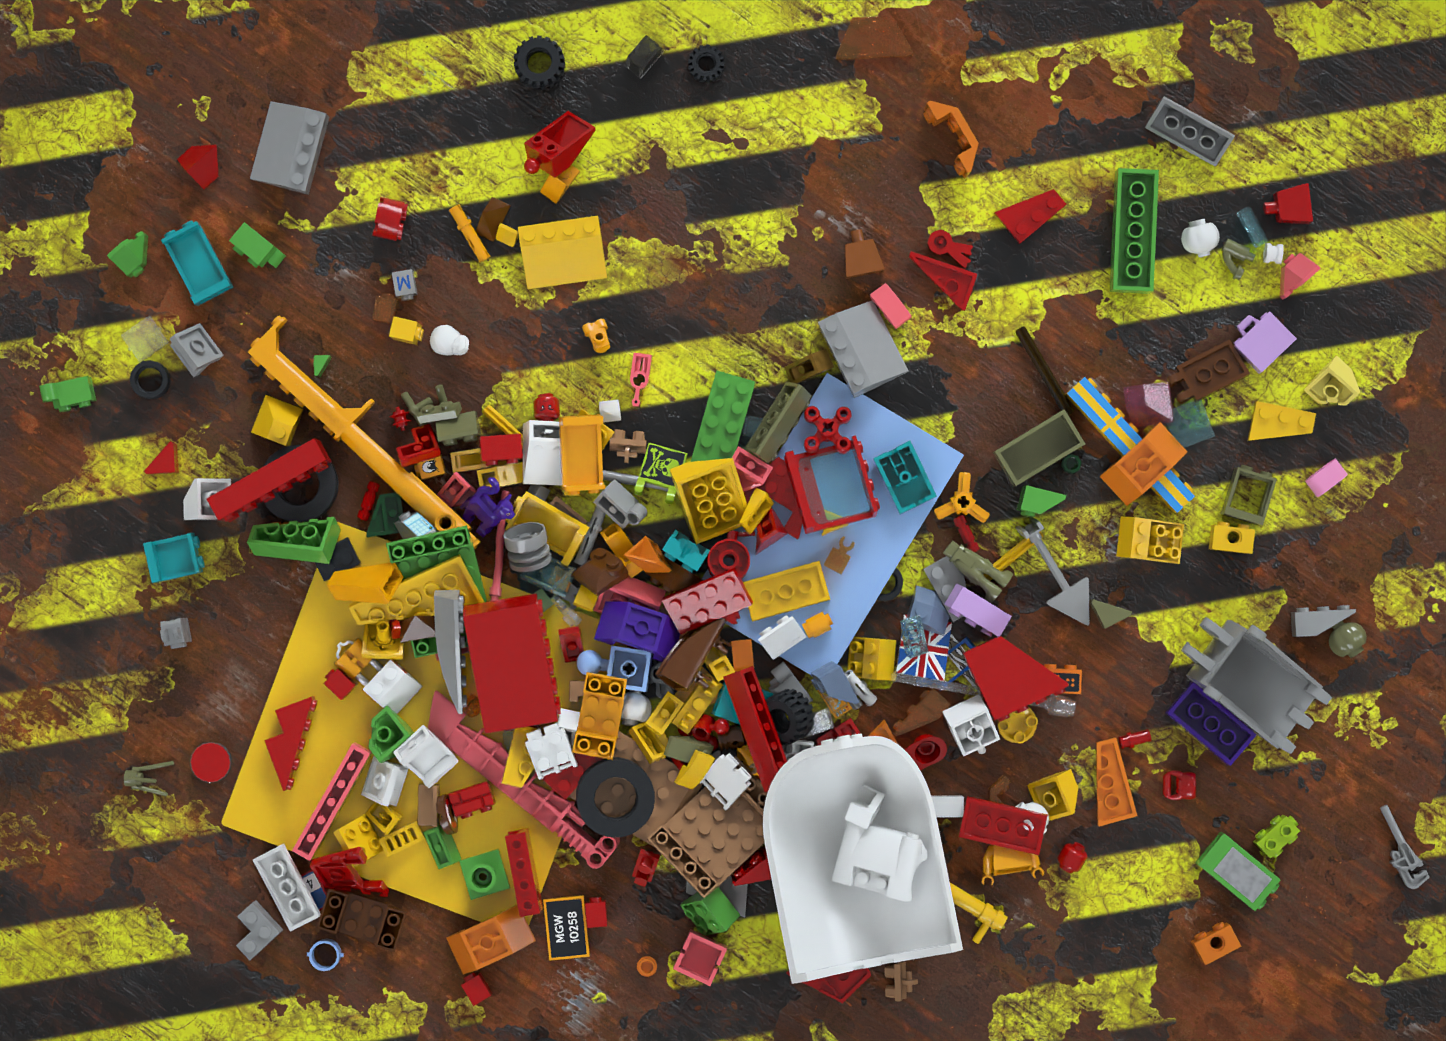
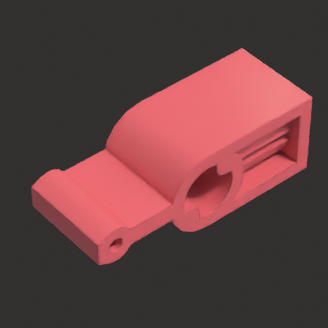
[630,353,652,407]

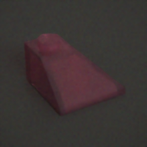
[1123,382,1174,428]

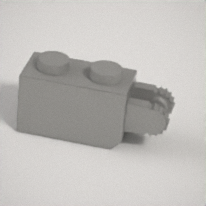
[160,618,192,649]

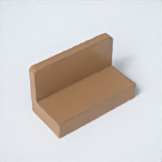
[418,784,440,827]

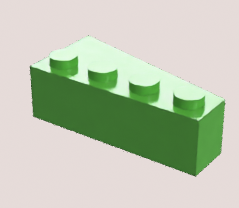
[247,517,341,564]

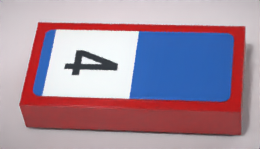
[301,869,328,911]

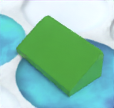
[423,825,461,869]

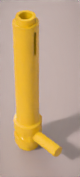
[950,883,1008,944]

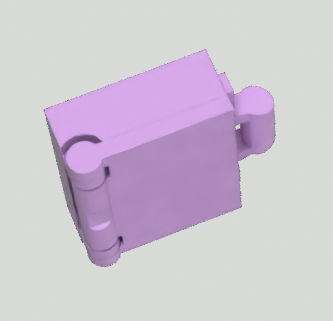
[1233,312,1297,374]

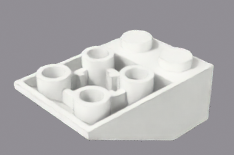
[523,420,562,486]
[758,615,807,660]

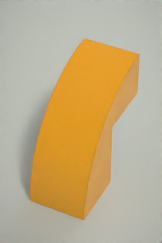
[600,522,643,578]

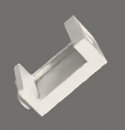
[393,725,458,788]

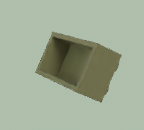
[992,409,1085,487]

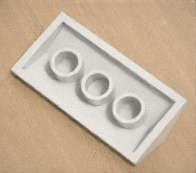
[253,844,321,931]

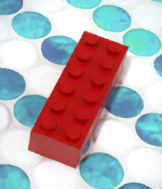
[206,439,332,523]

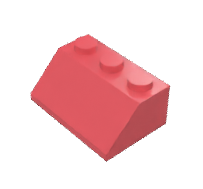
[593,576,666,614]

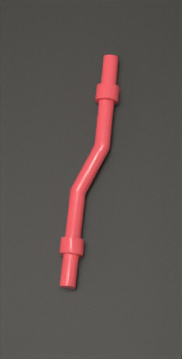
[489,490,510,601]

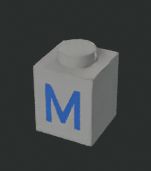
[392,269,418,301]

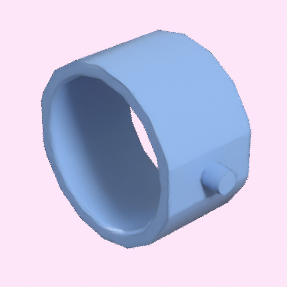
[307,939,344,971]

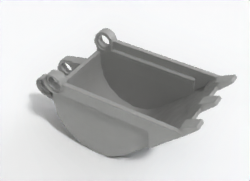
[1181,617,1332,754]

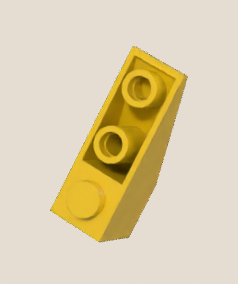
[477,462,523,488]

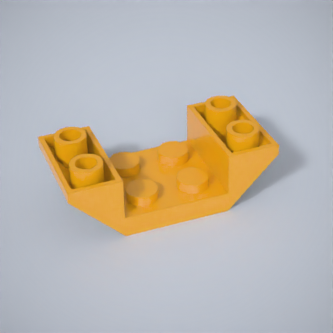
[572,672,627,760]

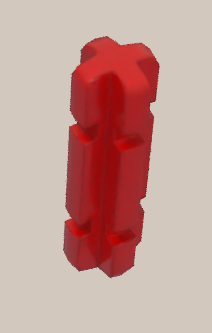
[357,481,380,521]
[953,515,980,552]

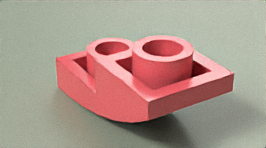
[870,283,912,329]

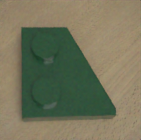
[366,493,403,538]

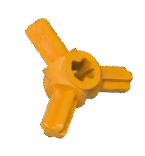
[934,472,990,523]

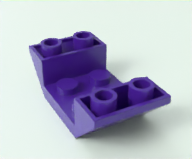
[594,601,680,662]

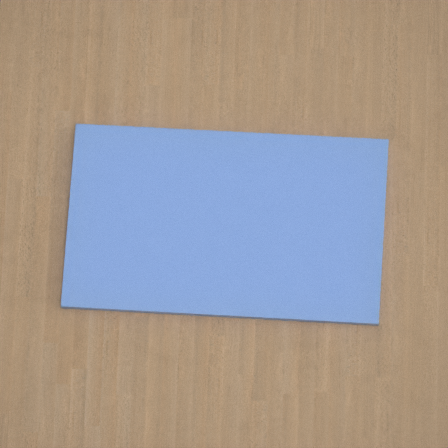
[702,373,964,676]

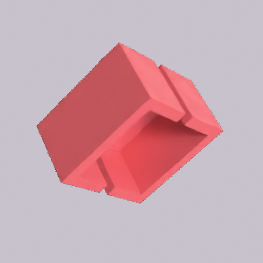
[673,929,727,986]

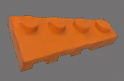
[1096,737,1137,827]

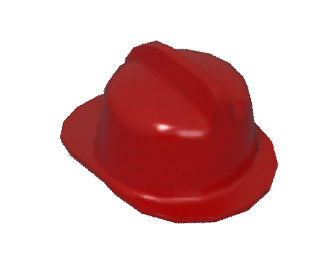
[905,734,947,770]

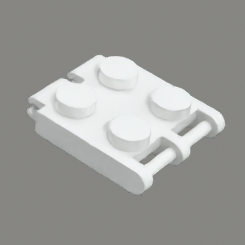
[525,722,578,780]
[700,753,752,810]

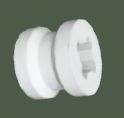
[1263,243,1283,264]

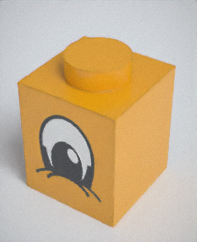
[414,454,447,480]

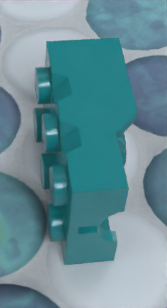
[873,441,937,514]
[662,529,710,573]

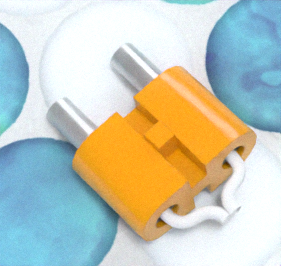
[334,638,383,686]

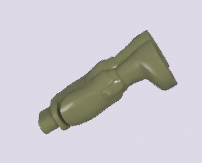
[943,540,1013,603]

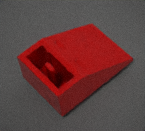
[732,844,771,886]

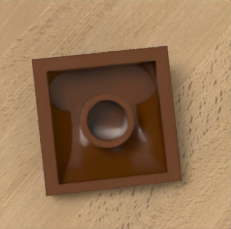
[571,548,629,596]

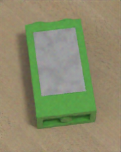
[1195,831,1280,911]

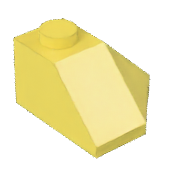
[1304,355,1360,406]

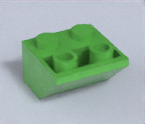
[680,887,740,936]

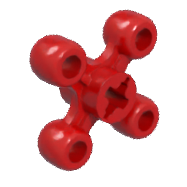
[803,406,852,454]

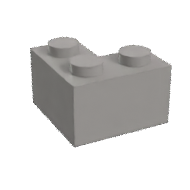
[236,900,283,960]

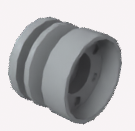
[503,522,552,572]

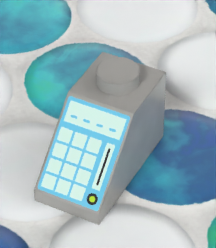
[394,511,437,539]

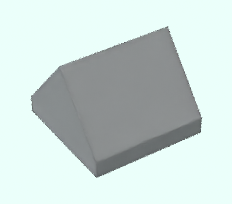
[527,484,551,501]

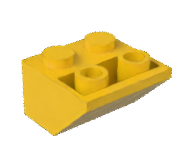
[847,637,896,681]

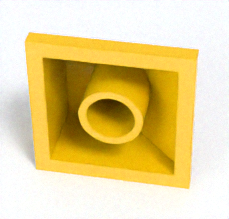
[251,395,304,446]
[1027,769,1078,821]

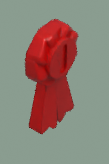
[928,229,973,269]

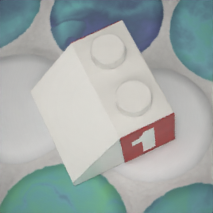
[362,659,423,714]

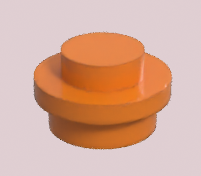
[637,956,657,977]

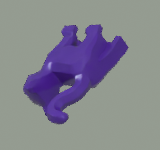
[460,477,515,537]

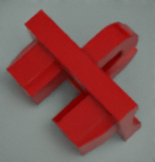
[632,849,660,886]

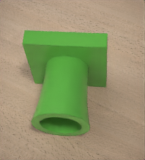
[459,849,510,900]

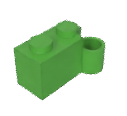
[229,222,286,268]
[39,376,96,412]

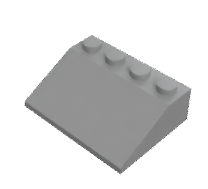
[250,101,329,195]
[818,300,909,398]

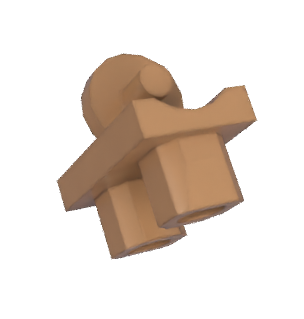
[610,429,646,463]
[885,962,918,1001]

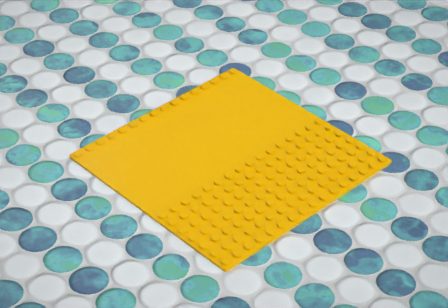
[221,522,632,925]

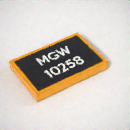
[543,895,590,961]

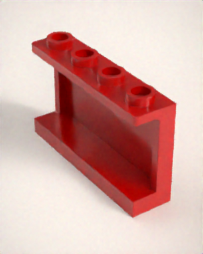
[505,828,543,917]

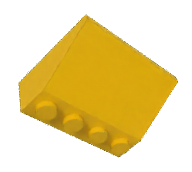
[518,216,607,290]
[669,458,749,544]

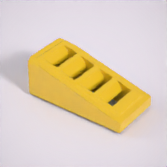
[739,488,774,534]
[378,821,425,857]

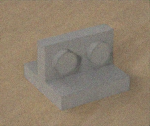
[170,323,224,377]

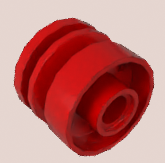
[707,539,750,579]

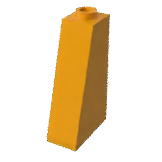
[326,562,404,604]

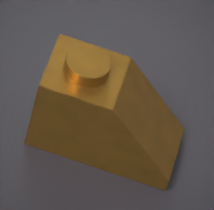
[784,349,834,384]

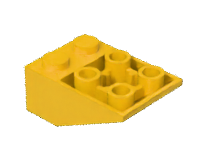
[1116,516,1184,564]

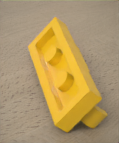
[671,673,723,734]

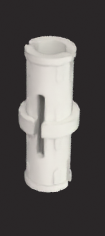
[845,670,877,706]

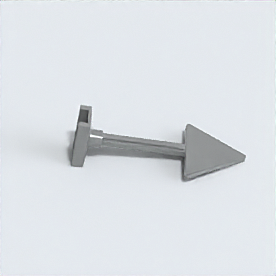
[1015,517,1089,626]

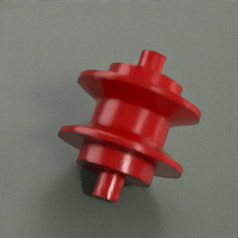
[389,407,411,431]

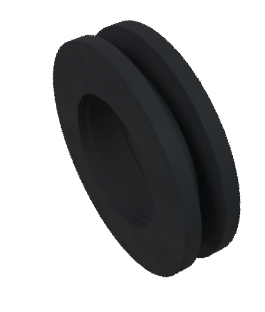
[263,445,339,522]
[576,757,655,837]

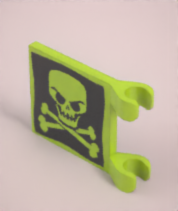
[634,443,688,504]

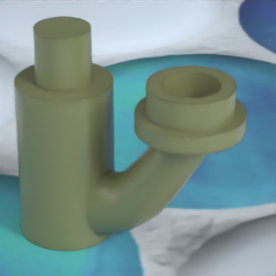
[1221,238,1256,280]

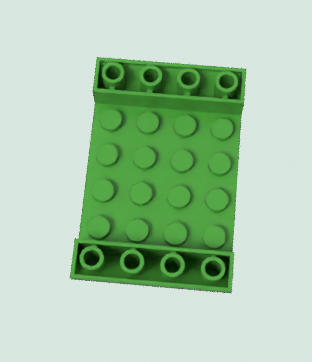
[386,525,487,658]

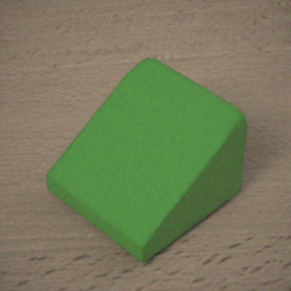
[314,355,332,377]

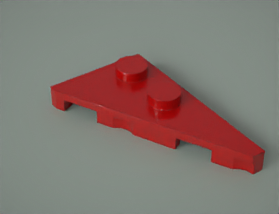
[909,251,977,311]

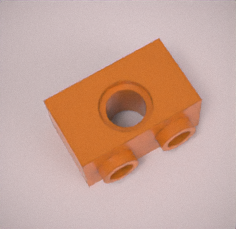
[1191,922,1242,965]

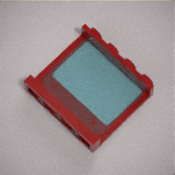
[784,435,880,534]

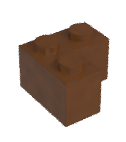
[645,556,703,594]

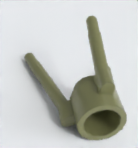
[124,761,174,796]

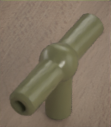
[401,392,433,427]

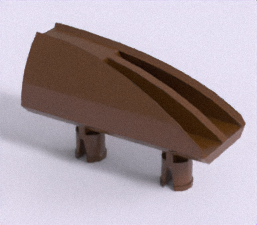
[655,618,731,691]

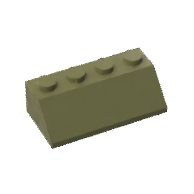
[744,382,811,464]

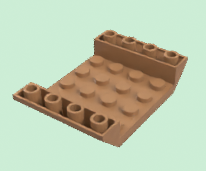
[647,756,768,898]

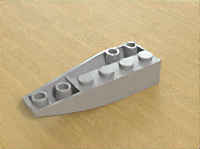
[434,590,467,714]

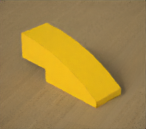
[450,448,508,473]

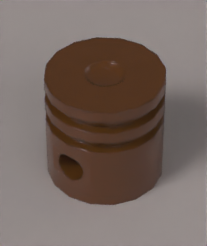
[717,724,745,752]

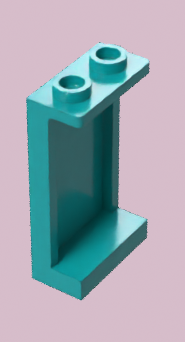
[161,221,233,306]

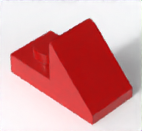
[558,626,584,663]

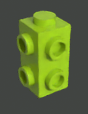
[1253,814,1300,859]

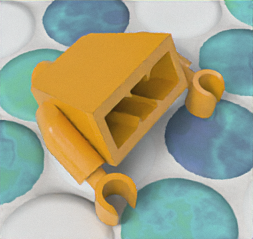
[981,844,1044,885]

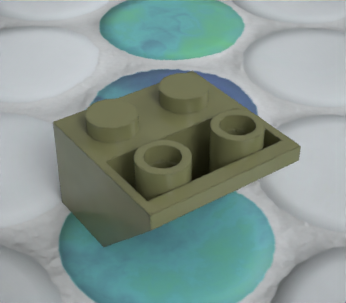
[436,411,482,446]

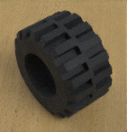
[514,35,565,90]
[765,689,815,745]

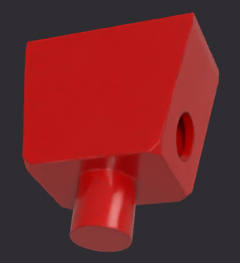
[1263,183,1313,224]

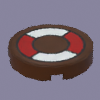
[436,794,458,835]

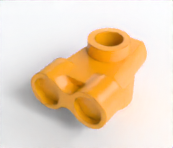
[582,319,610,353]

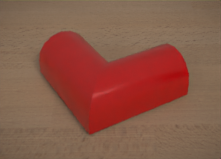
[396,424,441,468]

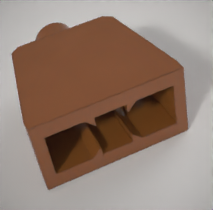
[844,229,884,279]

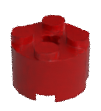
[372,197,408,241]

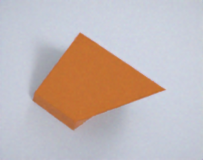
[624,536,672,573]

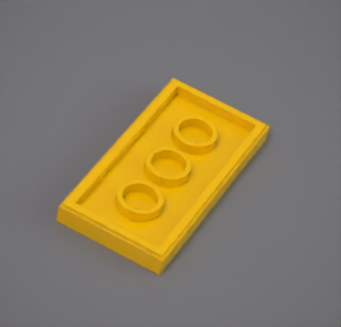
[743,561,830,622]

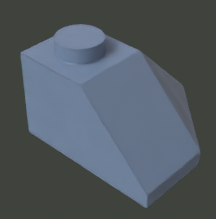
[905,585,949,636]

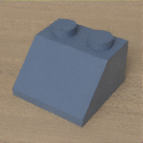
[811,661,859,704]

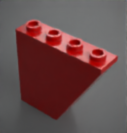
[962,636,1069,722]

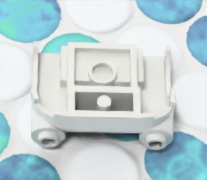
[832,821,927,902]

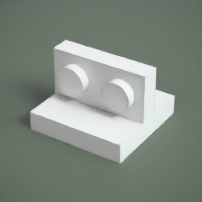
[361,756,409,806]

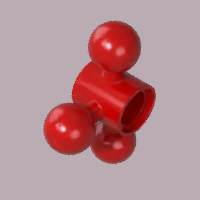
[678,714,730,751]

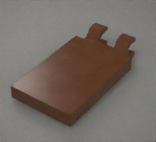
[1166,340,1250,405]

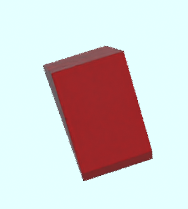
[143,441,179,475]

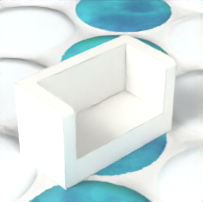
[845,785,886,829]

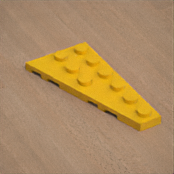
[349,554,484,625]

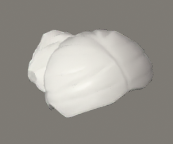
[430,325,469,355]

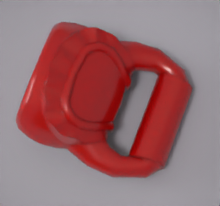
[1163,770,1196,800]

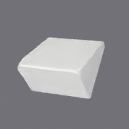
[599,400,621,423]

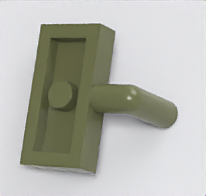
[417,385,462,424]

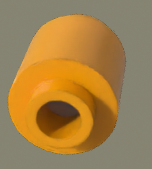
[802,611,833,638]

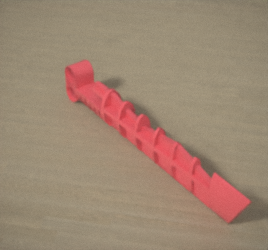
[428,691,620,869]

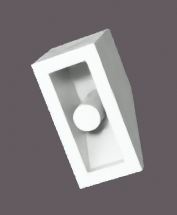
[557,708,580,750]

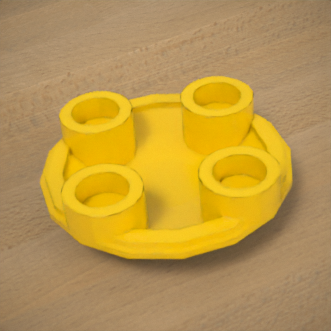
[997,707,1038,744]

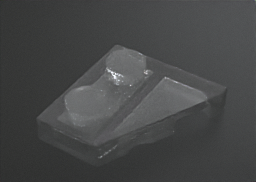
[550,593,584,627]

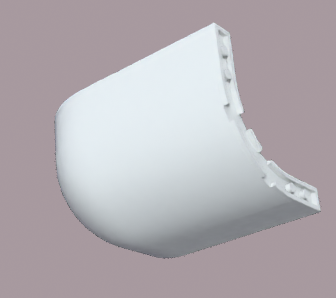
[763,733,963,984]

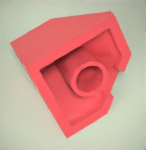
[1280,253,1321,300]

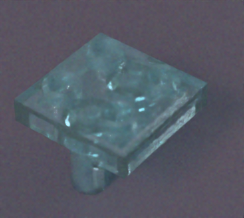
[1162,400,1215,447]

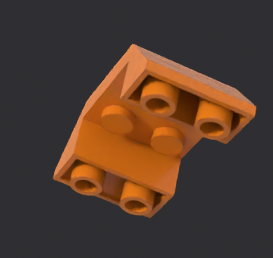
[923,101,979,179]
[1100,422,1188,506]
[446,905,536,974]

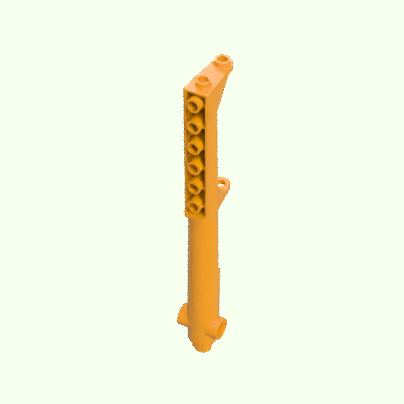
[248,315,481,550]

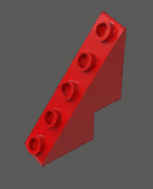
[264,696,318,791]

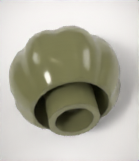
[1329,621,1367,659]

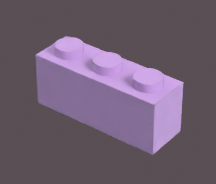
[944,584,1012,637]

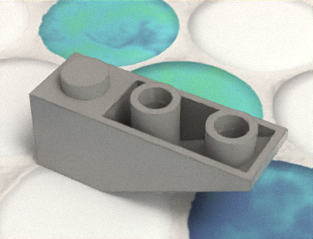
[1291,605,1356,637]

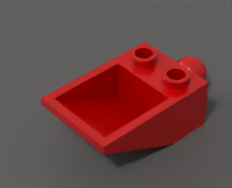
[524,111,596,178]

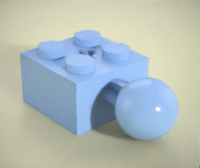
[576,646,653,692]

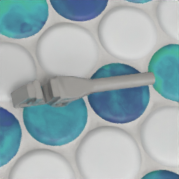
[1380,805,1430,889]

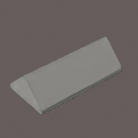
[1145,96,1235,167]

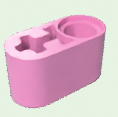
[1305,458,1348,497]

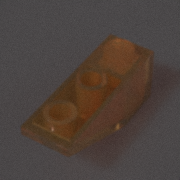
[892,688,951,737]

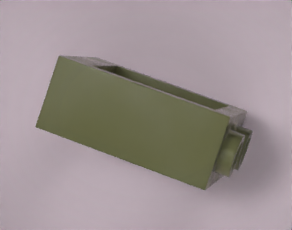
[1221,465,1277,526]

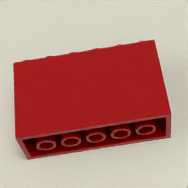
[463,593,561,734]

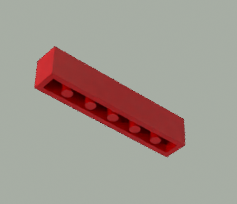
[723,666,787,792]

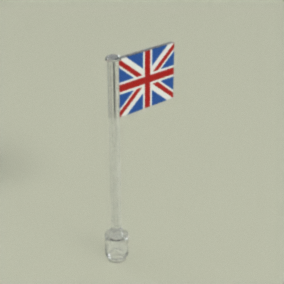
[891,614,1076,718]

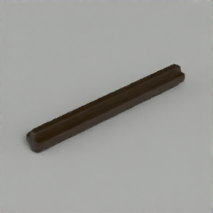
[1015,326,1074,415]

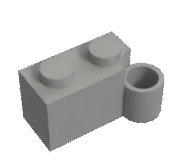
[593,479,647,529]
[768,662,813,703]

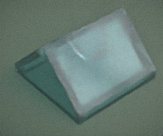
[519,558,576,598]

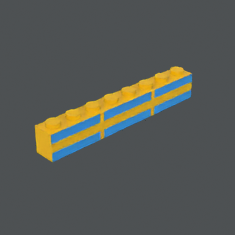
[1065,377,1195,513]

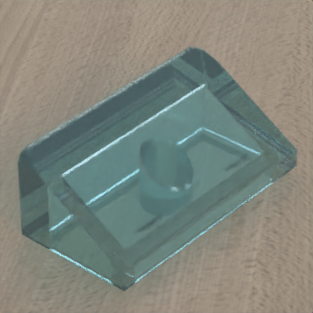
[1237,207,1268,248]

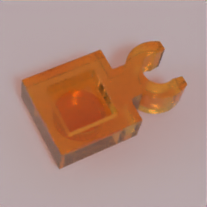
[824,536,855,575]

